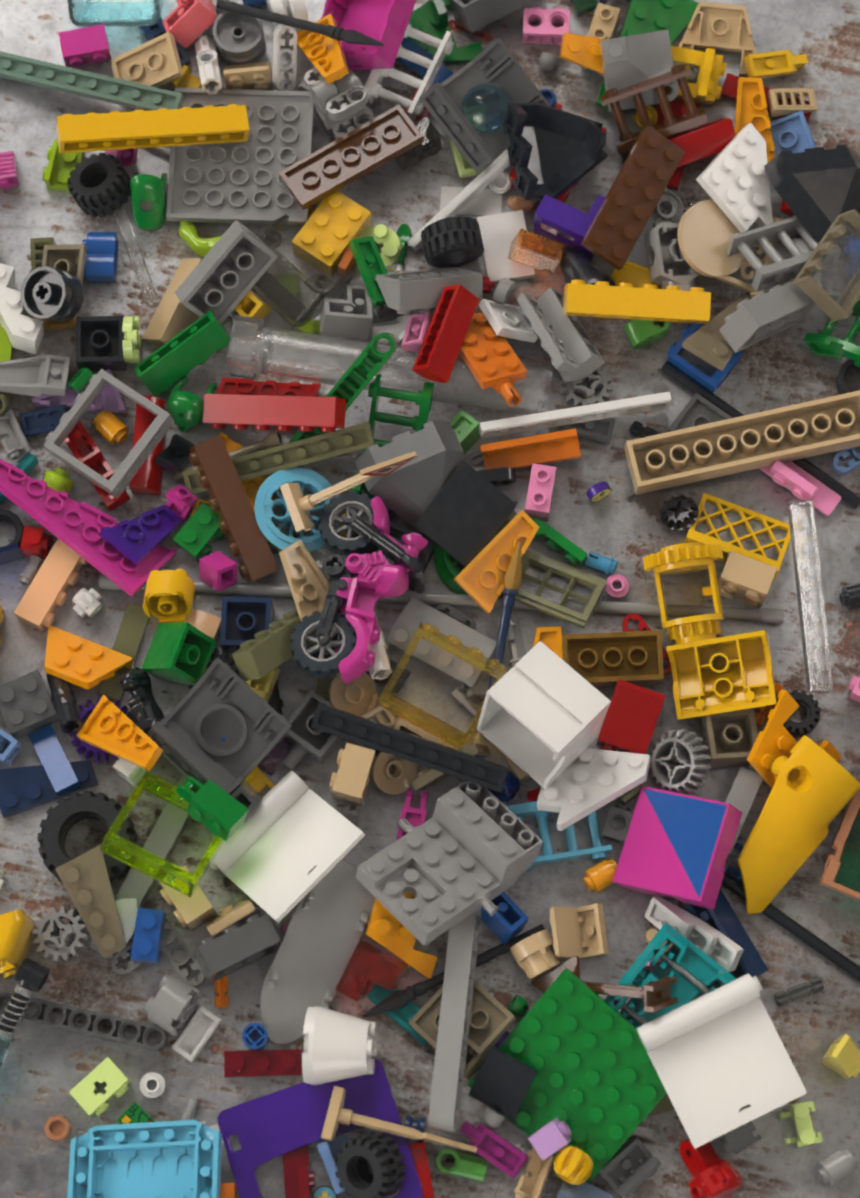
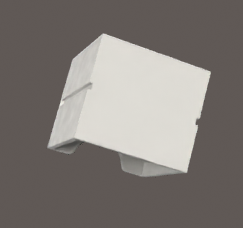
[476,641,611,789]

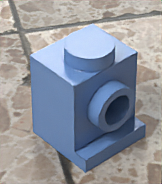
[0,729,23,767]

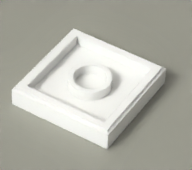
[478,299,538,343]

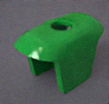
[130,172,168,231]

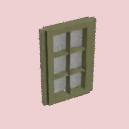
[503,549,607,629]

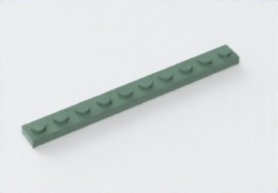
[0,51,184,111]

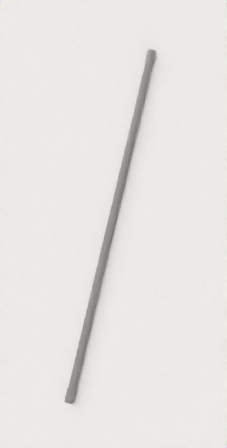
[99,575,784,624]

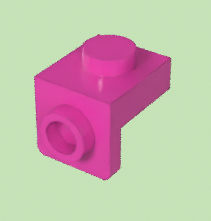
[165,484,198,523]

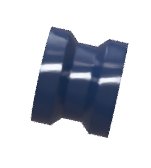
[404,1115,426,1143]

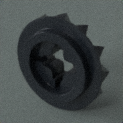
[660,494,699,531]

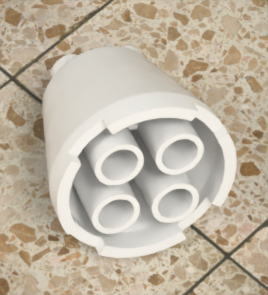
[302,1006,378,1085]

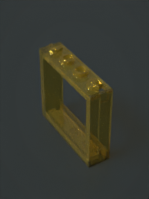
[376,622,508,748]

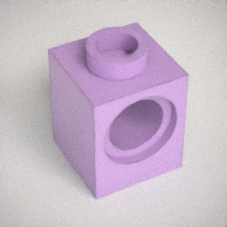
[528,1117,572,1160]

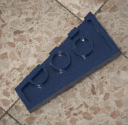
[0,760,99,819]

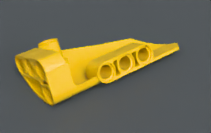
[737,735,860,914]

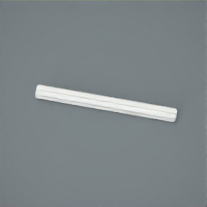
[407,149,510,252]

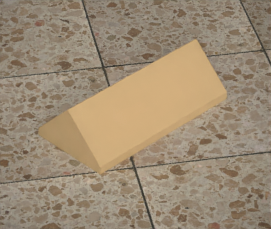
[142,258,202,348]

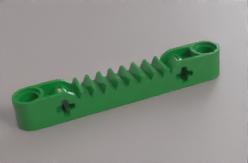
[288,332,397,467]

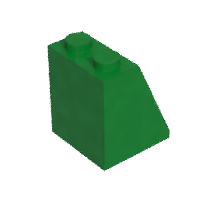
[141,622,216,686]

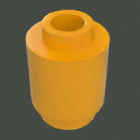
[93,410,129,445]
[583,858,618,893]

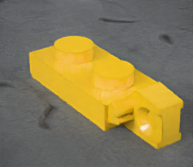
[744,49,809,78]

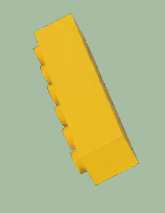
[563,280,711,324]

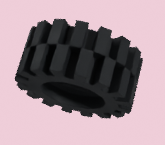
[783,690,821,737]

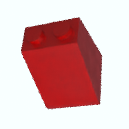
[596,679,666,754]

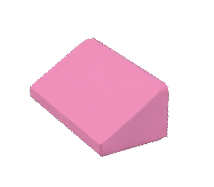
[401,311,433,353]

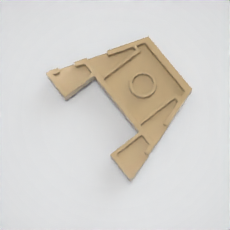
[678,1,756,77]

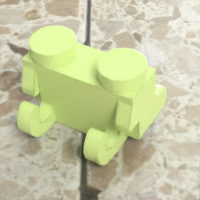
[778,1101,823,1147]

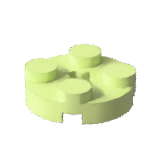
[356,224,402,266]
[122,316,142,363]

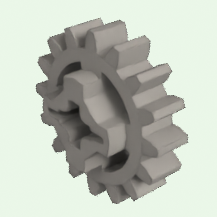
[561,367,613,407]
[32,906,89,963]

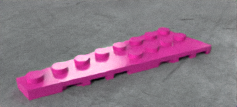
[0,459,177,597]

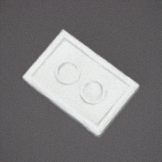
[477,210,535,284]

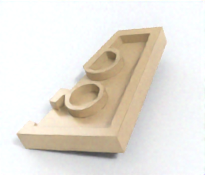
[279,539,330,622]

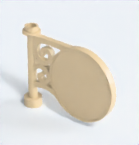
[677,200,783,300]

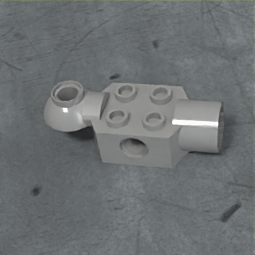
[644,190,700,291]

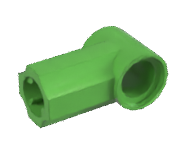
[435,1149,488,1182]

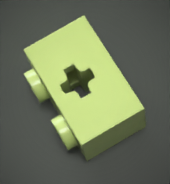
[69,1057,131,1117]

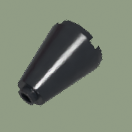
[558,246,616,286]

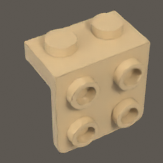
[549,903,609,959]

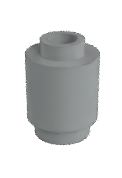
[817,1149,858,1186]

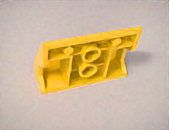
[666,630,777,720]

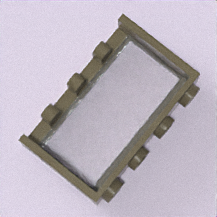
[792,209,860,322]

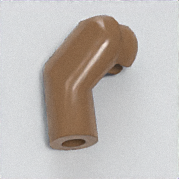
[507,196,537,211]

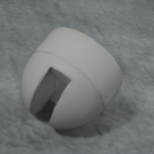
[539,52,559,72]
[482,1107,505,1129]

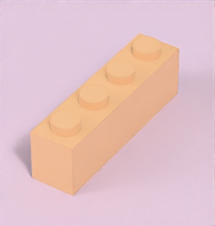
[14,539,88,632]

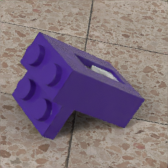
[533,194,605,260]

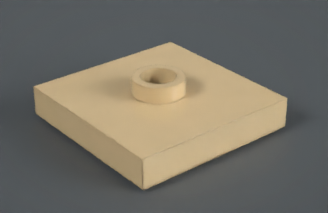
[204,896,255,936]

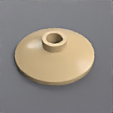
[372,751,418,795]

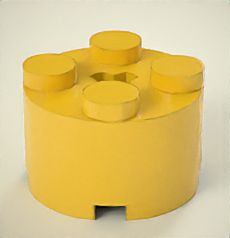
[143,569,195,623]

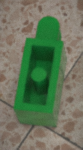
[176,776,249,841]

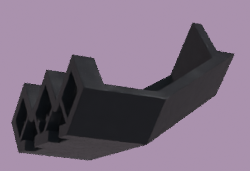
[503,103,608,200]
[764,144,860,243]

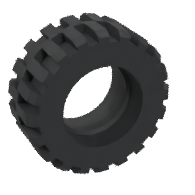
[37,791,137,885]

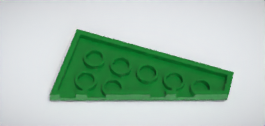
[594,0,699,113]

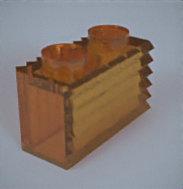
[508,228,564,274]

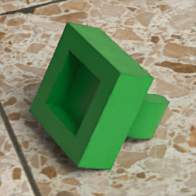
[67,368,94,394]

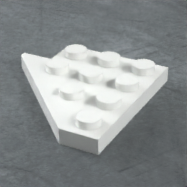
[696,122,773,233]
[536,748,651,831]

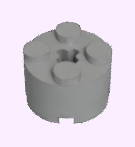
[145,975,202,1036]

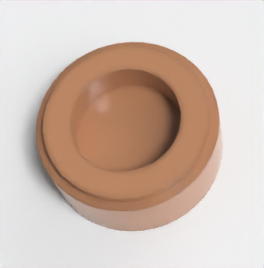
[44,1115,71,1142]

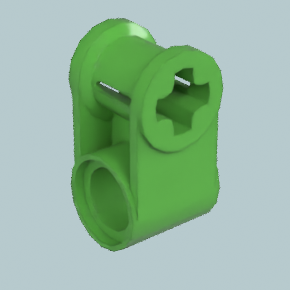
[623,320,670,349]

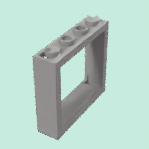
[44,369,174,498]

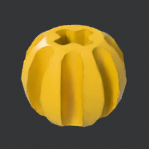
[554,1146,593,1185]

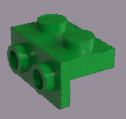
[173,503,226,562]

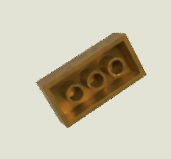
[562,630,664,687]

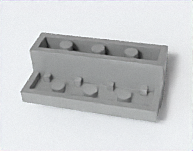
[517,287,605,382]

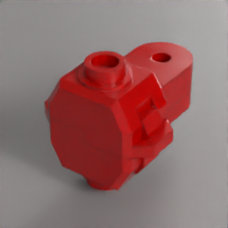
[680,1139,742,1198]

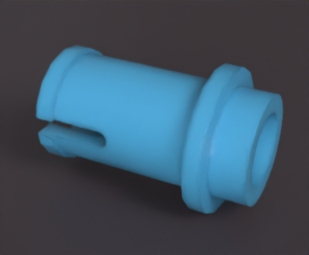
[585,551,618,575]

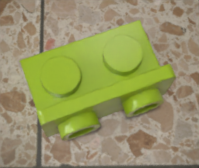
[42,139,85,194]

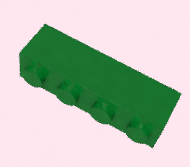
[134,310,231,397]

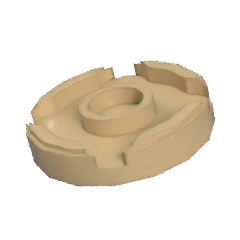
[329,672,378,716]

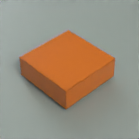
[338,247,355,279]

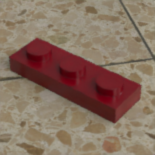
[224,1049,302,1078]

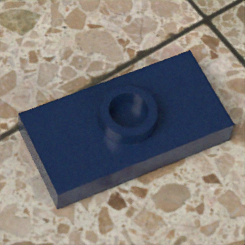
[19,404,68,438]

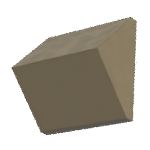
[42,244,87,285]

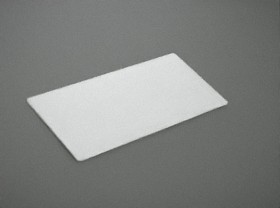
[440,186,502,216]

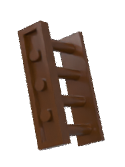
[600,64,708,154]

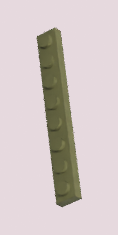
[182,421,375,494]

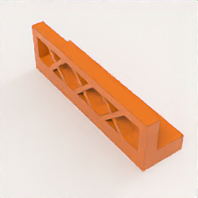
[480,428,582,470]

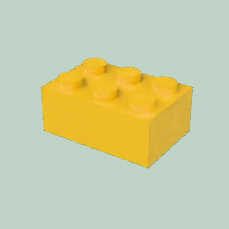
[292,191,372,277]

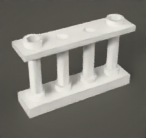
[362,20,454,122]

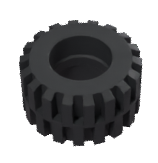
[67,153,131,217]
[421,216,484,268]
[335,1132,406,1198]

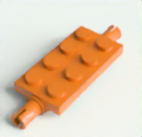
[459,312,527,407]

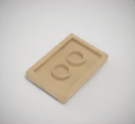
[111,32,184,88]

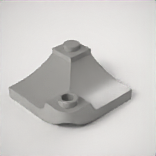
[599,30,679,112]

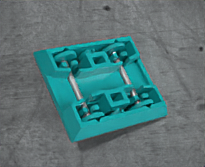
[605,922,737,1028]

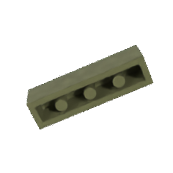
[232,610,317,681]

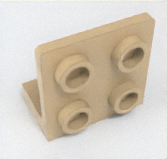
[223,62,273,90]

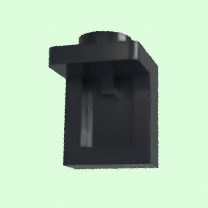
[155,434,194,475]

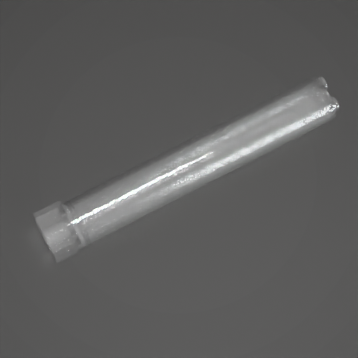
[226,315,553,415]

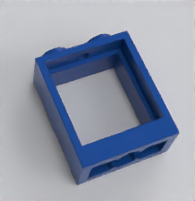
[667,323,743,394]

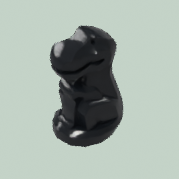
[118,667,164,735]

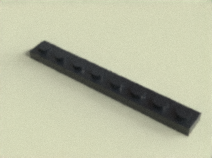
[311,703,510,793]

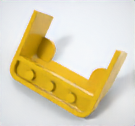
[0,910,37,979]

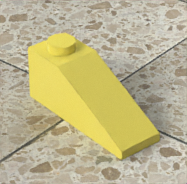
[820,1034,860,1080]

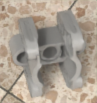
[304,68,374,139]

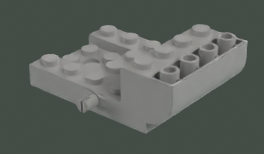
[355,781,543,946]

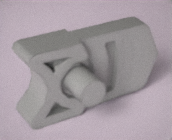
[452,683,483,716]

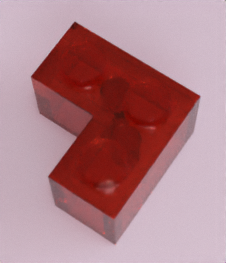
[335,941,409,1002]

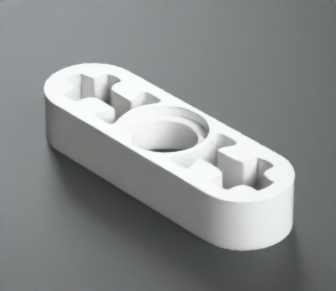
[272,24,297,91]

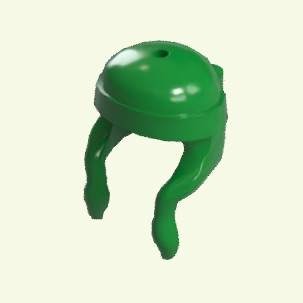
[166,376,217,432]

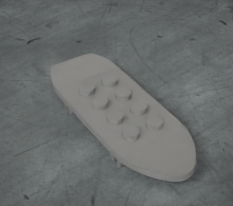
[260,859,375,1044]

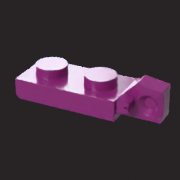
[459,1121,529,1178]

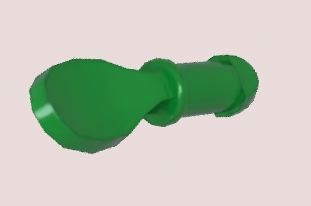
[396,224,412,268]

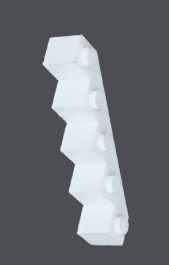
[0,247,44,355]

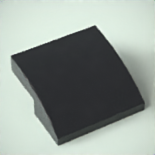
[468,1046,539,1120]

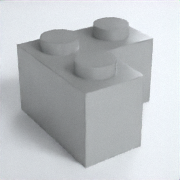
[320,284,373,340]

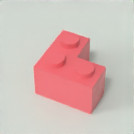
[163,0,218,49]

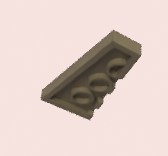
[681,296,750,371]
[55,844,127,959]

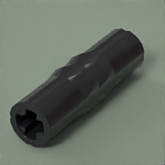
[46,673,82,734]

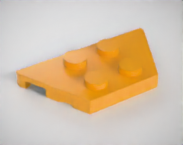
[45,625,133,690]

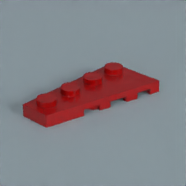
[216,377,321,428]

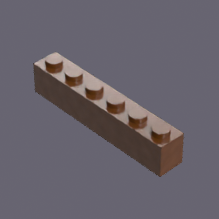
[189,435,279,583]

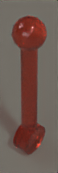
[448,20,493,42]

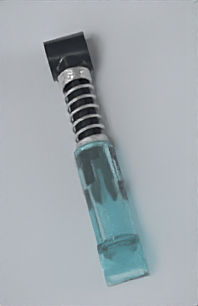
[0,957,50,1068]

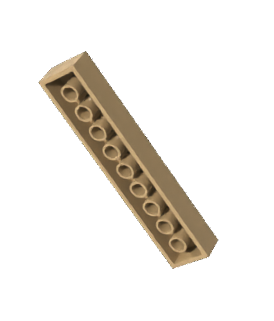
[624,390,860,495]

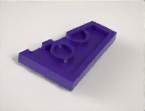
[99,505,183,565]

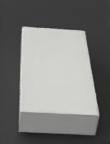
[171,1005,222,1063]

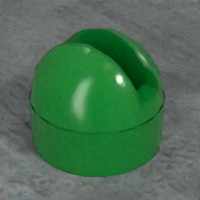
[507,994,529,1017]

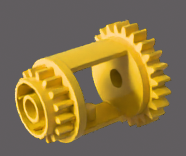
[643,542,724,645]

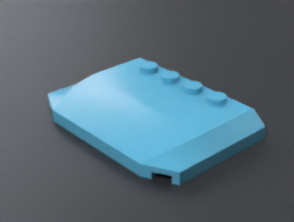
[67,1120,222,1198]

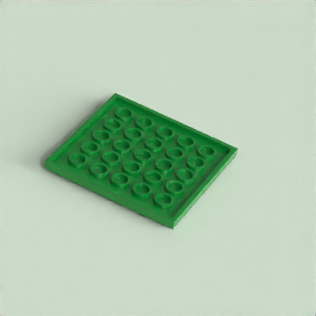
[467,967,667,1183]

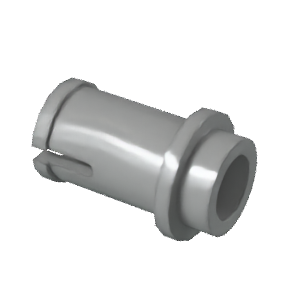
[19,555,44,588]

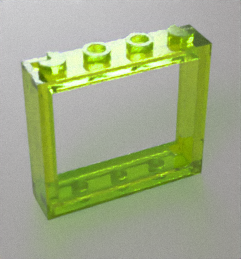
[100,771,224,898]

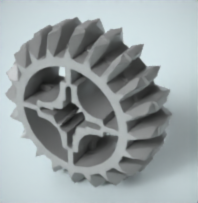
[649,729,712,795]

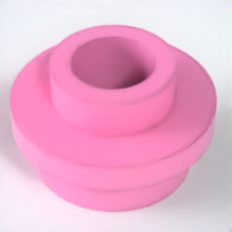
[605,574,629,598]

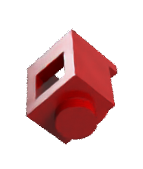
[20,525,53,559]

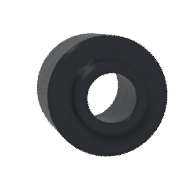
[839,582,860,610]

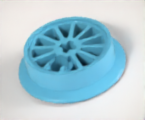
[254,467,341,552]

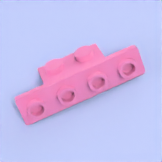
[759,460,842,516]

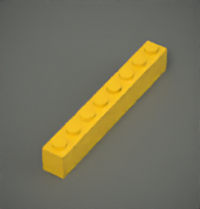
[56,104,250,153]

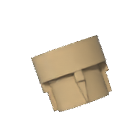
[510,929,561,980]

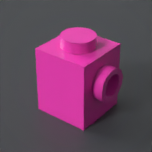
[199,551,237,592]

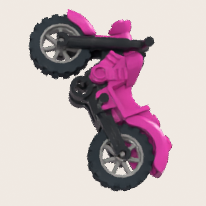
[290,491,428,685]

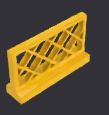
[684,493,795,581]

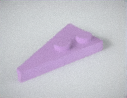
[31,369,127,414]

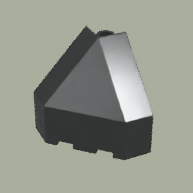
[355,421,464,535]

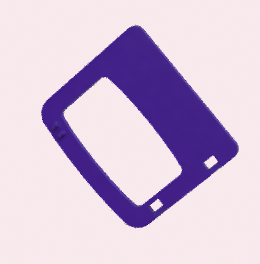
[218,1059,423,1198]

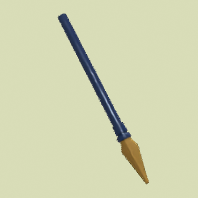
[480,541,522,735]

